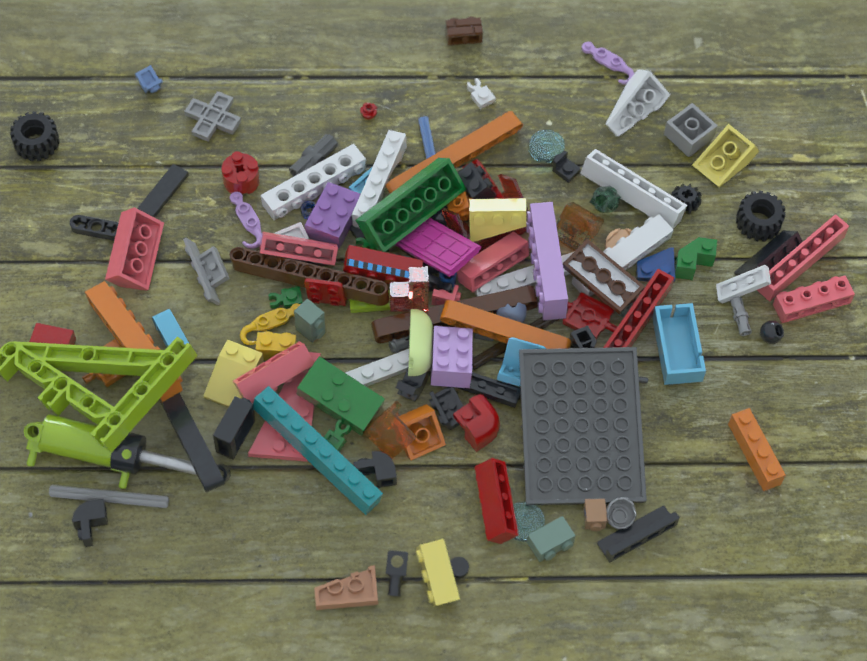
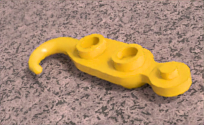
[240,303,301,345]

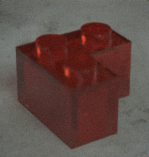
[389,267,429,312]

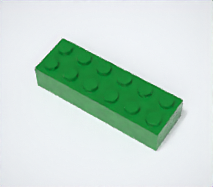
[355,158,466,252]

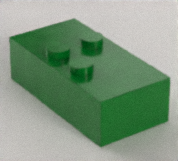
[296,356,385,436]

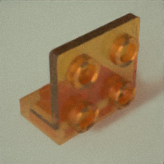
[363,400,417,459]

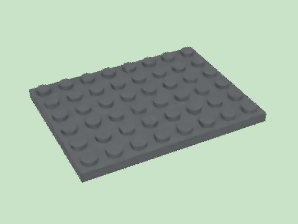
[519,347,647,506]

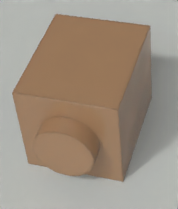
[583,499,607,531]

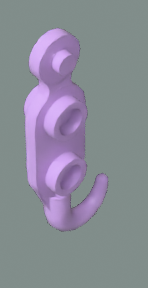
[582,42,635,84]
[230,192,262,249]

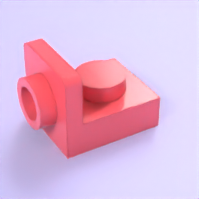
[432,285,461,306]

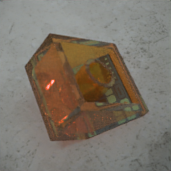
[556,202,604,251]

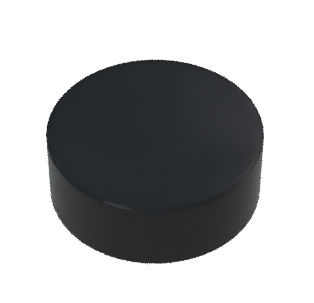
[450,557,469,579]

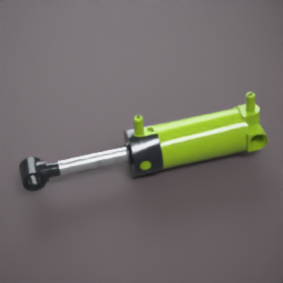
[24,414,231,489]

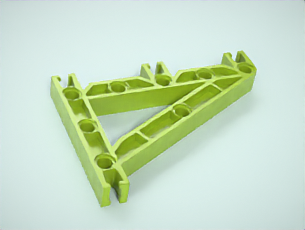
[0,337,198,453]

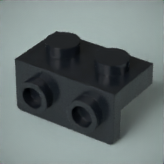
[429,387,463,430]

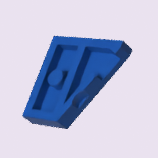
[636,247,675,282]

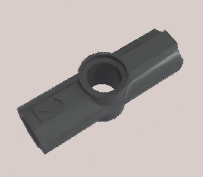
[289,134,338,177]

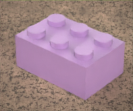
[431,326,473,388]

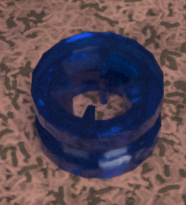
[301,201,316,220]

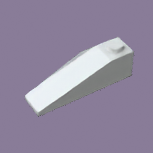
[605,70,670,136]

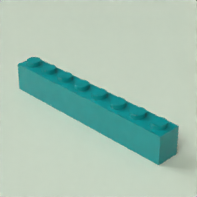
[253,386,383,515]

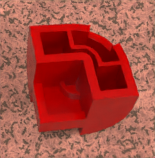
[453,394,500,452]

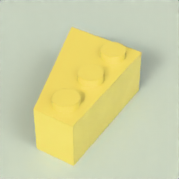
[469,199,526,242]
[416,539,460,606]

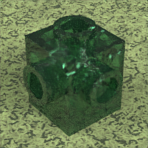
[590,186,621,213]

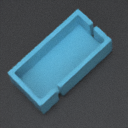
[652,303,706,385]

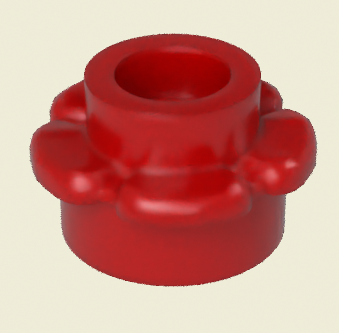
[360,103,377,119]

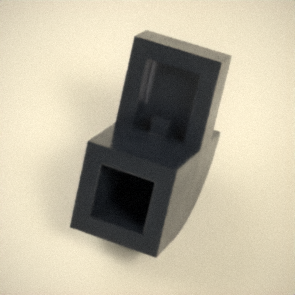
[396,369,431,401]
[353,451,397,488]
[72,499,108,547]

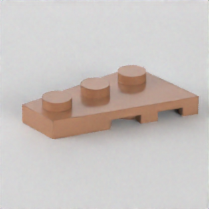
[315,565,378,610]

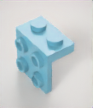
[497,337,546,386]

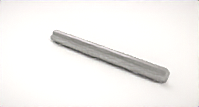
[49,485,169,508]

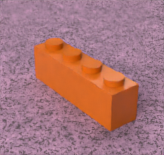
[728,408,786,491]

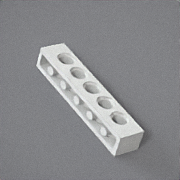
[261,144,366,220]

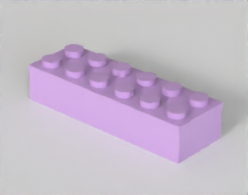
[526,202,568,320]

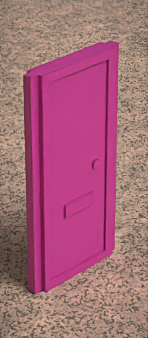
[394,218,481,277]

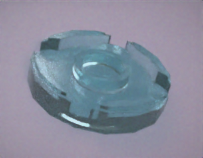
[529,130,565,163]
[513,502,545,542]

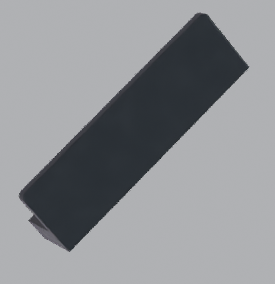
[734,230,803,275]
[597,506,680,563]

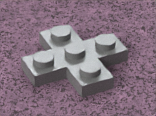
[184,91,241,141]

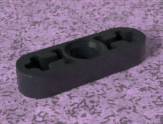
[70,215,119,241]

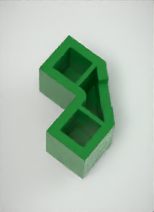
[675,237,717,280]

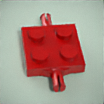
[562,292,618,340]

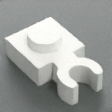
[467,78,496,109]

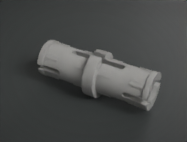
[730,297,752,336]

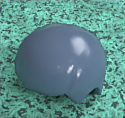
[497,302,527,323]

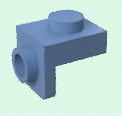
[135,65,163,94]

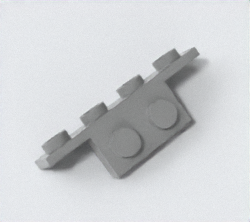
[183,238,230,305]

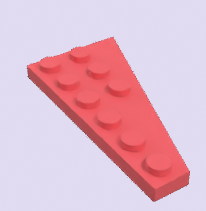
[248,352,321,462]

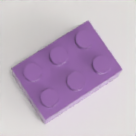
[305,182,361,249]

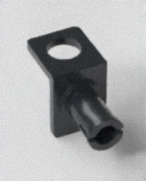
[385,550,408,596]

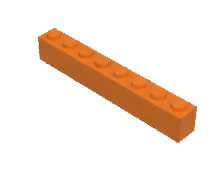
[85,281,183,402]

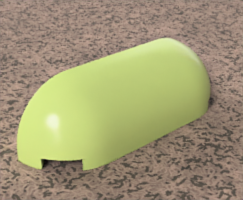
[408,309,433,376]

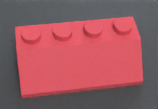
[105,207,164,291]

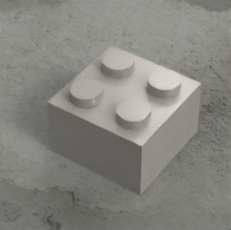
[664,103,718,157]

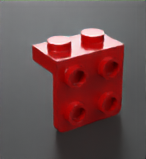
[304,278,347,306]

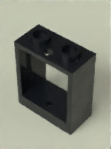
[213,396,255,460]

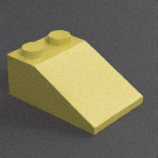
[693,124,759,188]
[203,339,264,408]

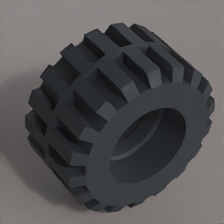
[10,111,60,162]
[736,191,786,242]

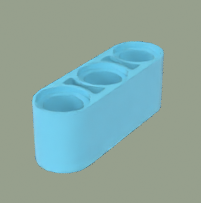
[152,309,189,347]

